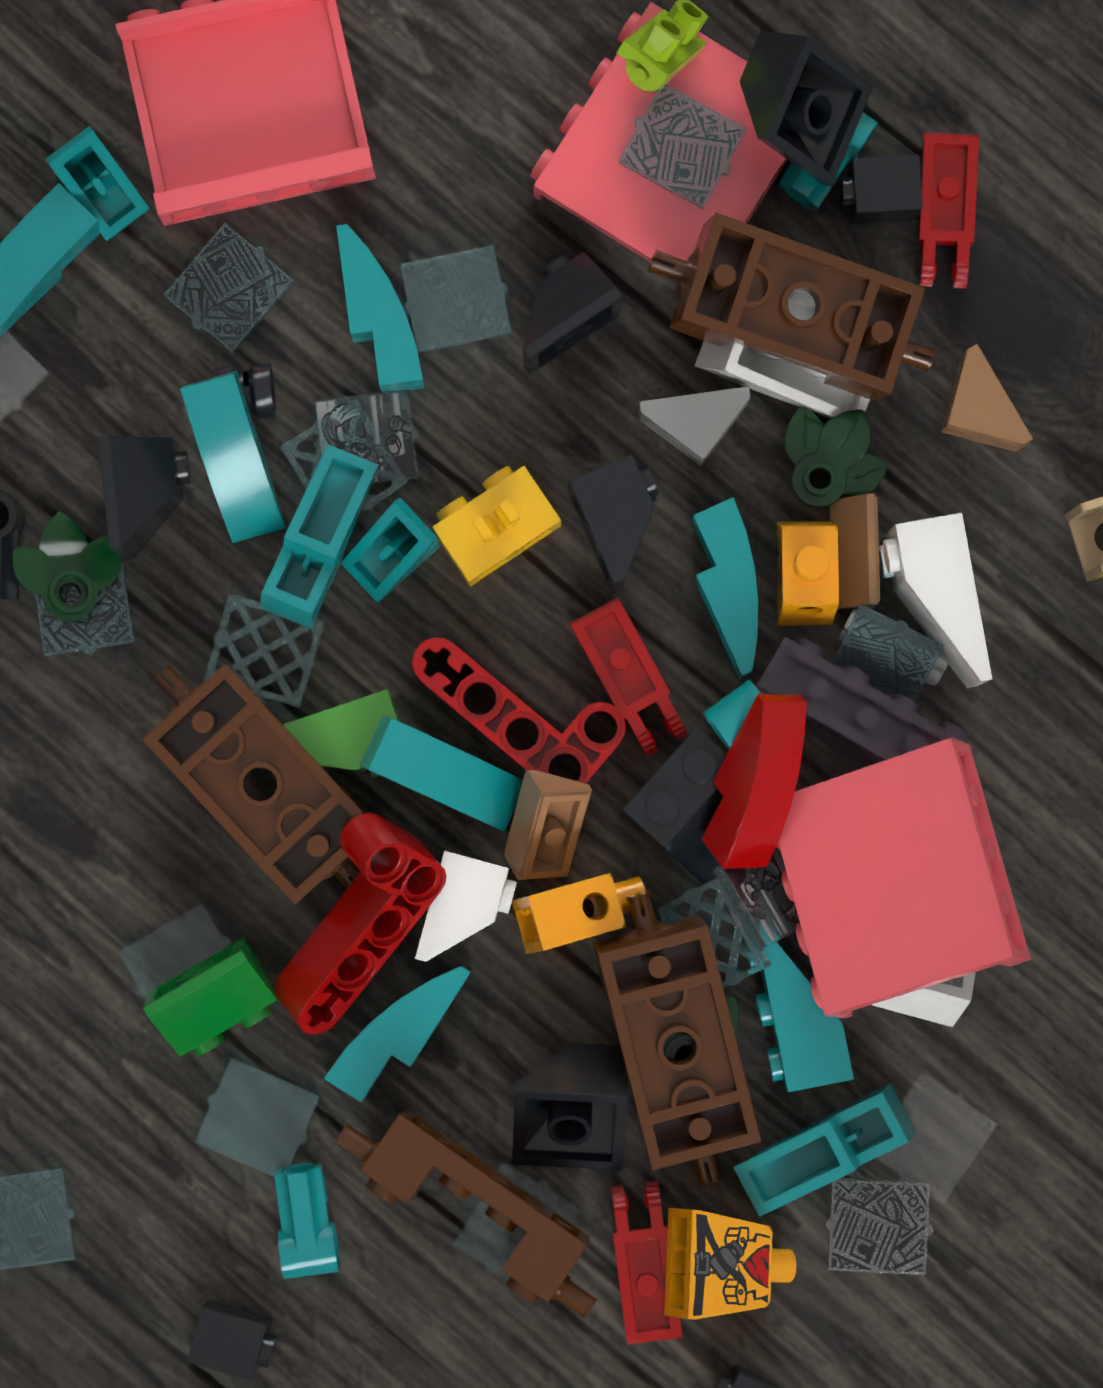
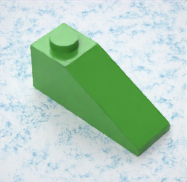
[283,689,399,778]

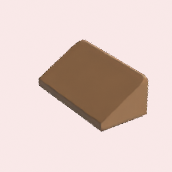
[830,494,880,610]
[504,770,592,880]

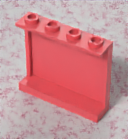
[116,0,376,226]
[530,2,788,263]
[776,738,1031,1018]

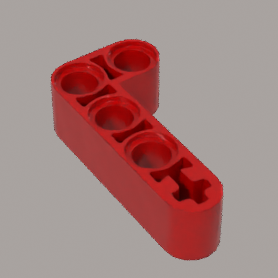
[412,637,626,784]
[274,813,446,1035]

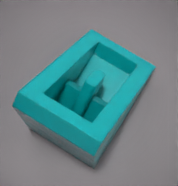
[45,126,150,241]
[341,498,440,603]

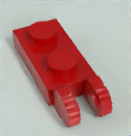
[917,132,979,289]
[570,597,688,757]
[611,1181,683,1345]

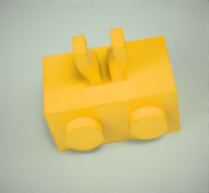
[432,466,561,587]

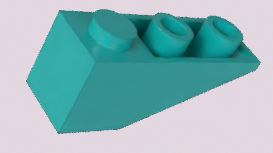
[745,925,854,1092]

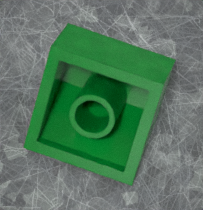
[143,936,277,1057]

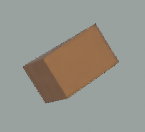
[941,344,1033,452]

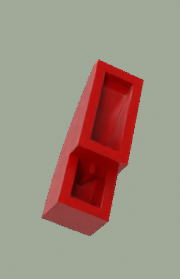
[701,694,807,869]

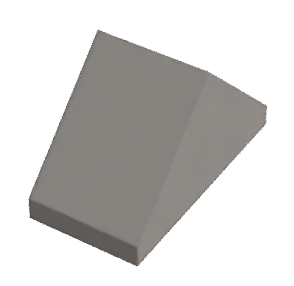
[638,386,751,466]

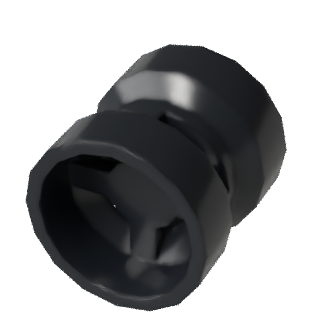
[215,363,276,418]

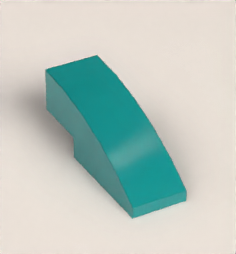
[0,183,100,337]
[336,224,425,394]
[180,371,286,543]
[261,444,378,629]
[691,497,758,679]
[360,715,523,832]
[324,965,471,1103]
[733,1083,916,1217]

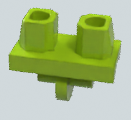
[616,0,709,92]

